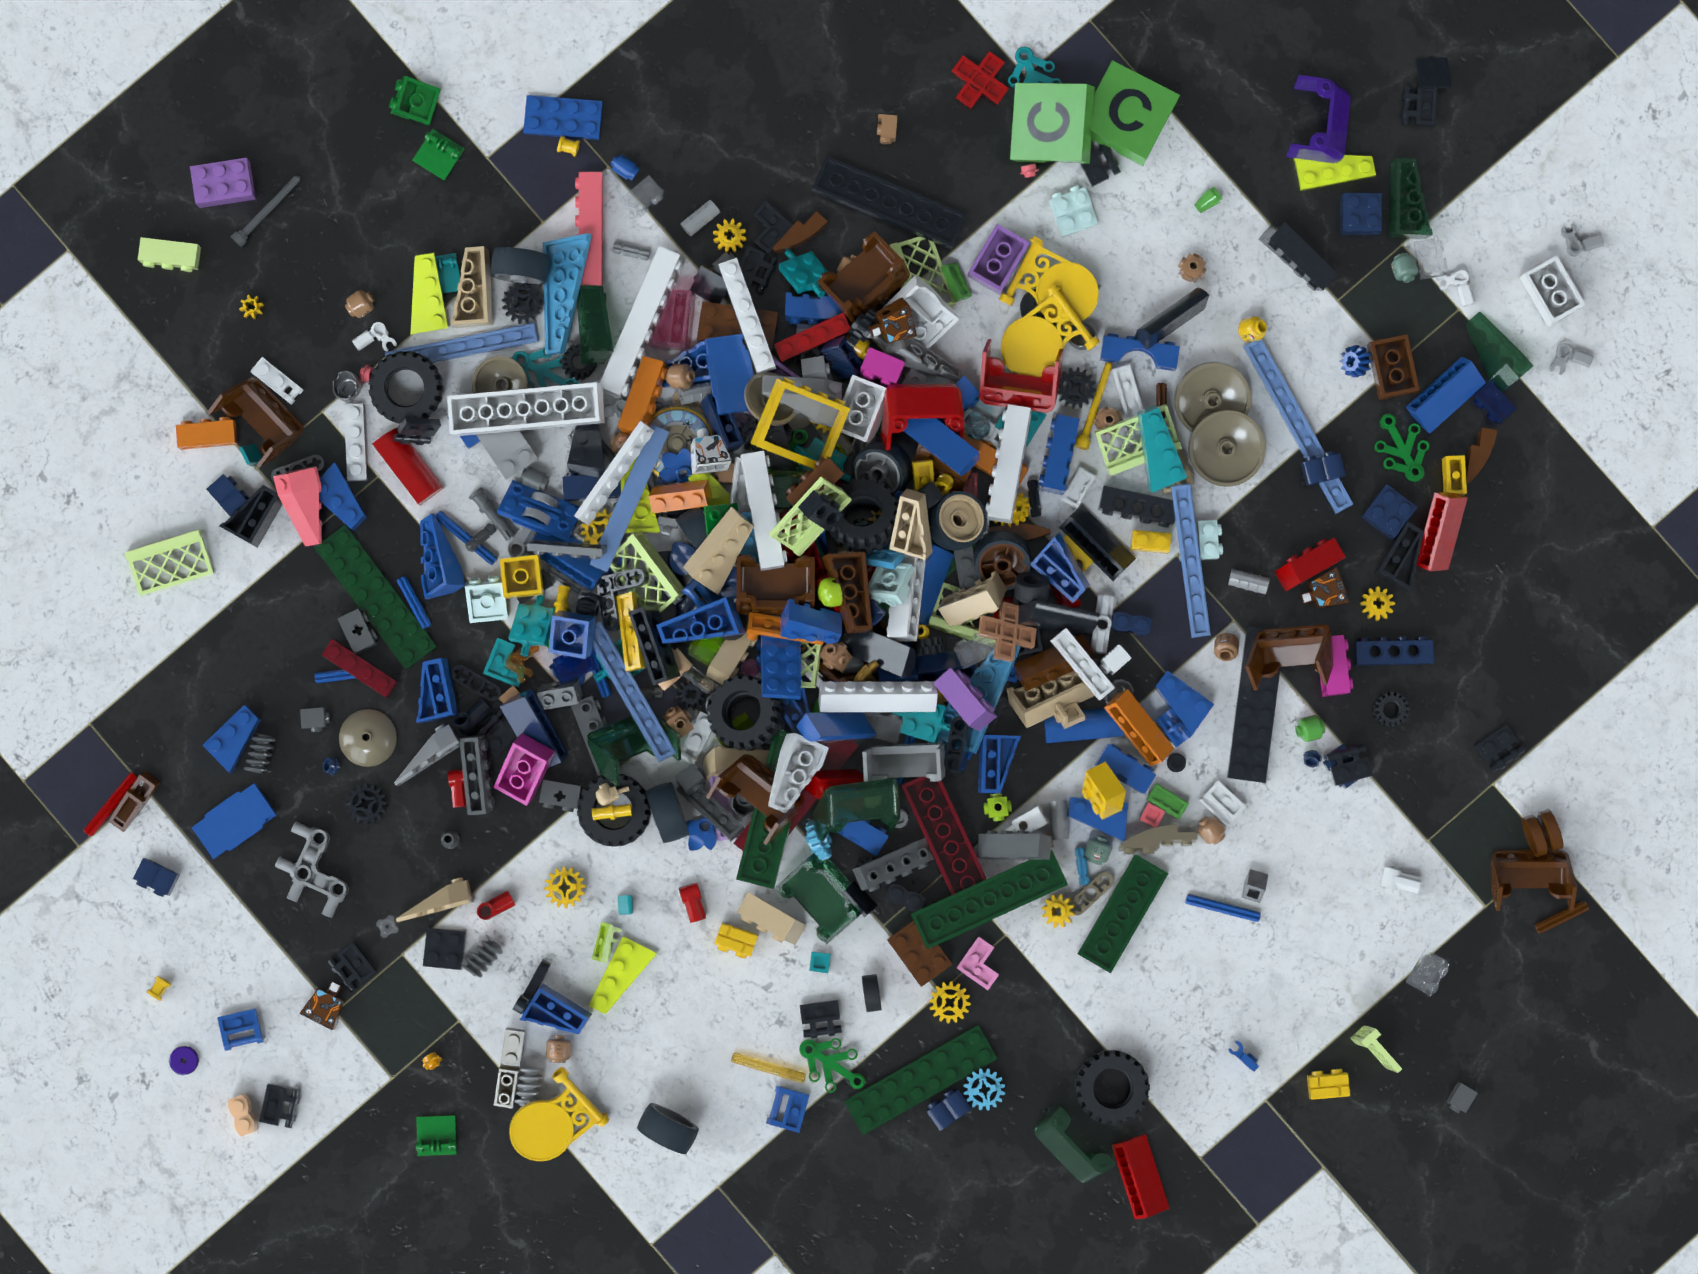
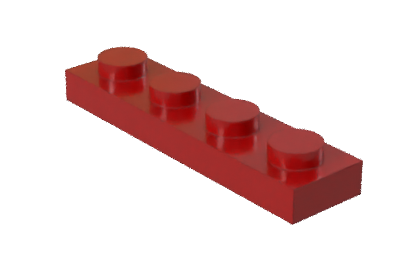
[774,313,850,362]

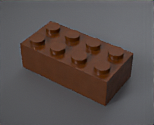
[697,301,778,353]

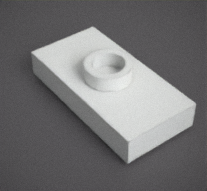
[1061,467,1096,509]

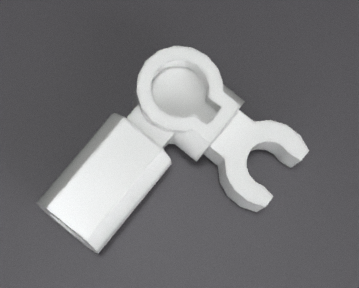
[1437,270,1475,307]
[352,322,397,352]

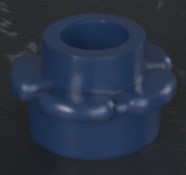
[1303,750,1322,768]
[323,756,340,775]

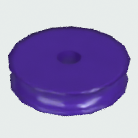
[169,1046,199,1075]

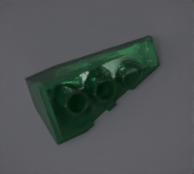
[1465,312,1533,394]

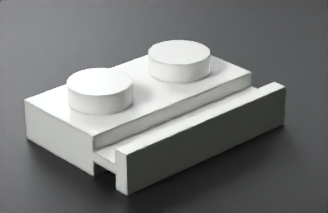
[1199,780,1246,827]

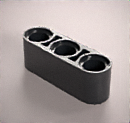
[944,716,973,774]

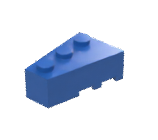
[785,292,843,325]
[319,462,367,531]
[780,599,842,644]
[1154,671,1214,736]
[1067,797,1128,842]
[520,983,592,1034]

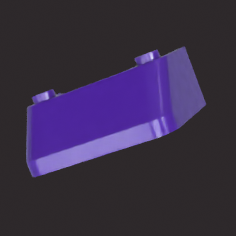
[1286,75,1351,163]

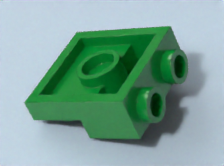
[389,76,441,125]

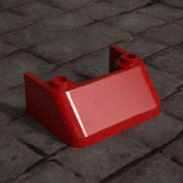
[979,339,1063,413]
[881,384,964,450]

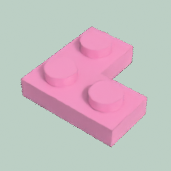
[956,936,999,990]

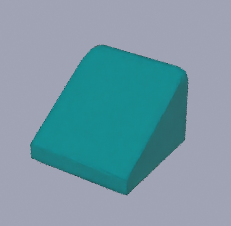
[239,444,262,467]
[618,895,634,915]

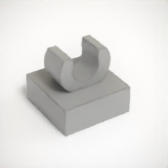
[658,516,678,537]

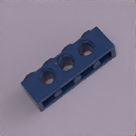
[1353,637,1434,666]

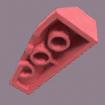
[273,467,322,546]

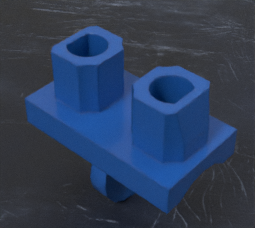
[1156,709,1191,747]

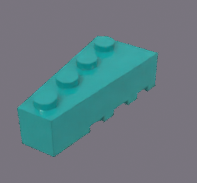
[1137,405,1187,493]

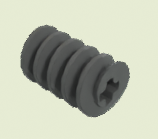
[244,733,276,774]
[461,935,503,978]

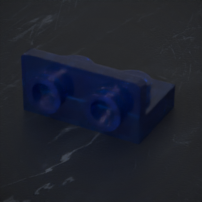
[1473,381,1517,424]
[549,655,597,685]

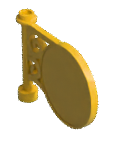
[998,236,1099,325]
[1001,284,1101,377]
[509,1067,609,1161]

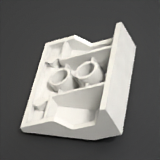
[867,275,959,369]

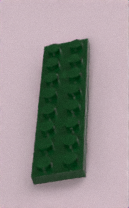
[315,525,437,670]
[736,730,793,889]
[911,850,1068,949]
[844,1025,997,1135]

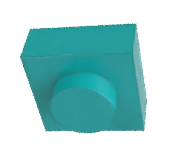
[809,952,831,973]

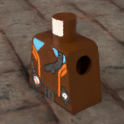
[869,298,917,343]
[1300,568,1350,609]
[300,981,344,1030]

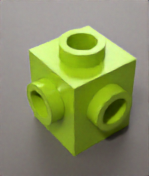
[983,793,1012,821]

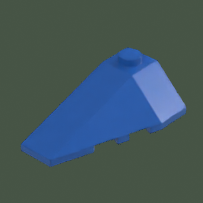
[662,341,710,388]

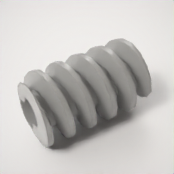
[514,1067,544,1106]

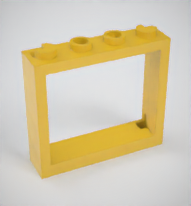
[751,377,850,469]

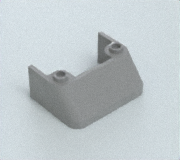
[862,743,947,783]

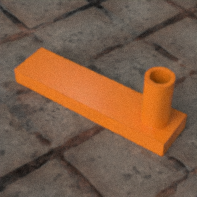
[746,612,824,645]

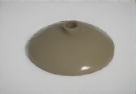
[472,356,528,394]
[744,372,797,426]
[339,709,397,767]

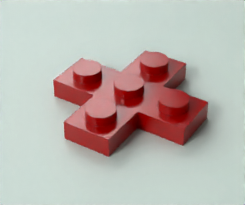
[952,51,1009,109]

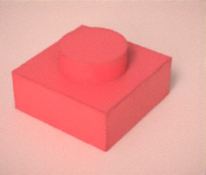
[1139,803,1165,828]

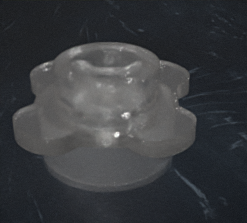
[376,916,399,938]

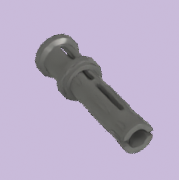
[469,487,516,541]

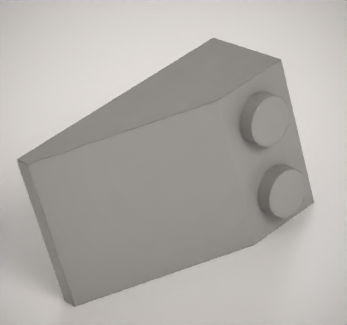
[476,431,538,480]

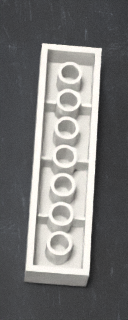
[600,246,684,400]
[447,382,605,436]

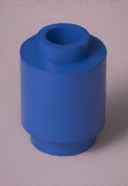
[610,154,640,180]

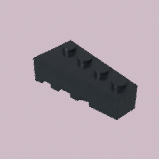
[1258,222,1338,291]

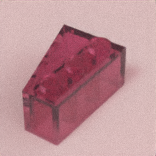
[648,289,696,351]

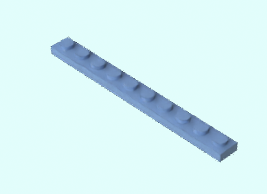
[1243,339,1353,514]

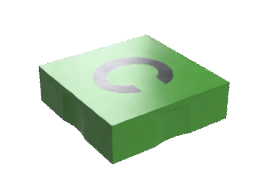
[1090,60,1180,166]
[1010,83,1095,164]

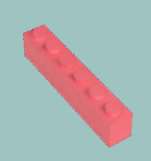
[575,172,603,289]

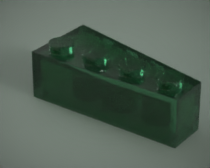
[1390,158,1433,239]
[577,285,614,364]

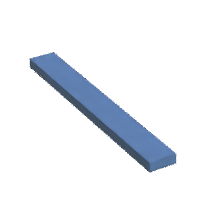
[385,323,539,363]
[590,425,669,572]
[1171,483,1211,638]
[593,621,676,763]

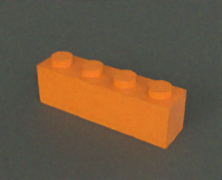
[617,356,668,434]
[963,431,1029,488]
[1104,689,1174,767]

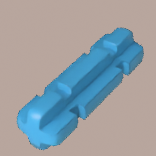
[1075,847,1090,885]

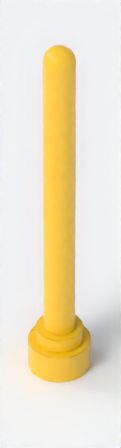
[1074,362,1112,450]

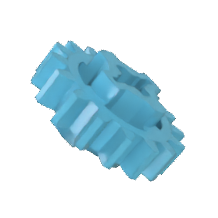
[805,819,832,861]
[963,1068,1005,1111]

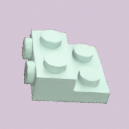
[1049,185,1098,238]
[1179,520,1223,561]
[868,563,915,607]
[465,575,508,623]

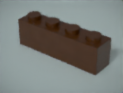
[1014,634,1095,691]

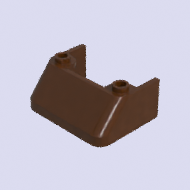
[207,377,304,468]
[1245,624,1334,690]
[706,754,804,845]
[1491,850,1577,911]

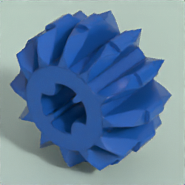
[1339,345,1373,378]

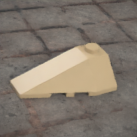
[396,877,474,922]

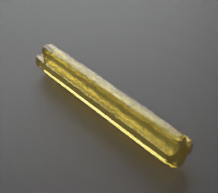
[731,1052,806,1083]

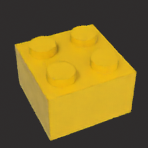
[500,555,544,599]
[1082,761,1126,820]

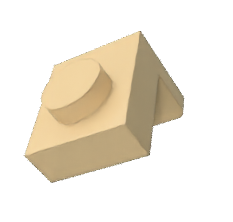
[1054,702,1085,729]

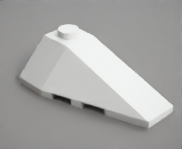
[768,733,829,813]

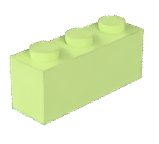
[138,237,201,272]

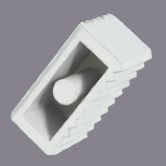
[1099,645,1131,675]

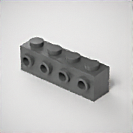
[571,696,622,776]
[459,734,495,815]
[977,830,1052,860]
[853,838,934,892]

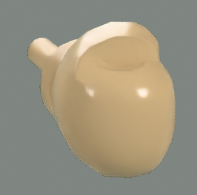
[596,783,629,806]

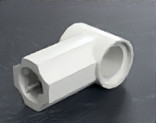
[1380,867,1421,894]

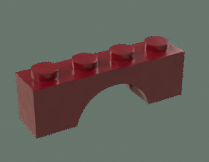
[322,639,399,698]

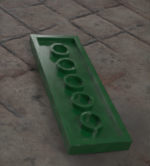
[1077,854,1169,974]

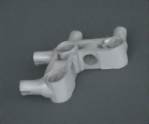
[275,821,349,918]

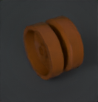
[1522,809,1564,857]

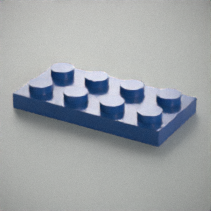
[523,95,603,140]
[761,635,801,699]

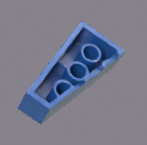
[1038,414,1080,495]
[656,597,746,644]

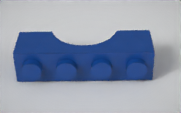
[1099,333,1180,371]

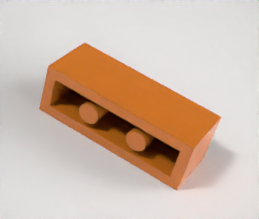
[176,417,238,450]
[648,480,712,513]

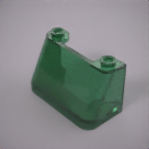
[776,854,861,945]
[1034,1104,1115,1183]

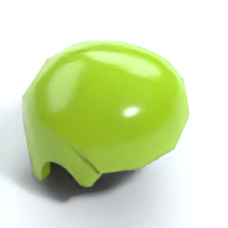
[818,577,842,607]

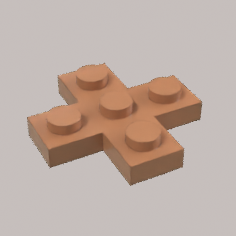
[978,602,1037,662]

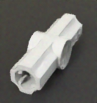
[1091,595,1115,654]

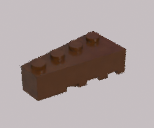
[822,552,872,634]

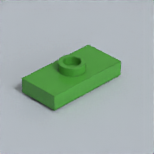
[940,262,972,302]
[1146,783,1189,820]

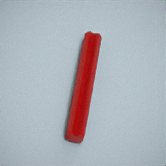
[83,773,138,836]

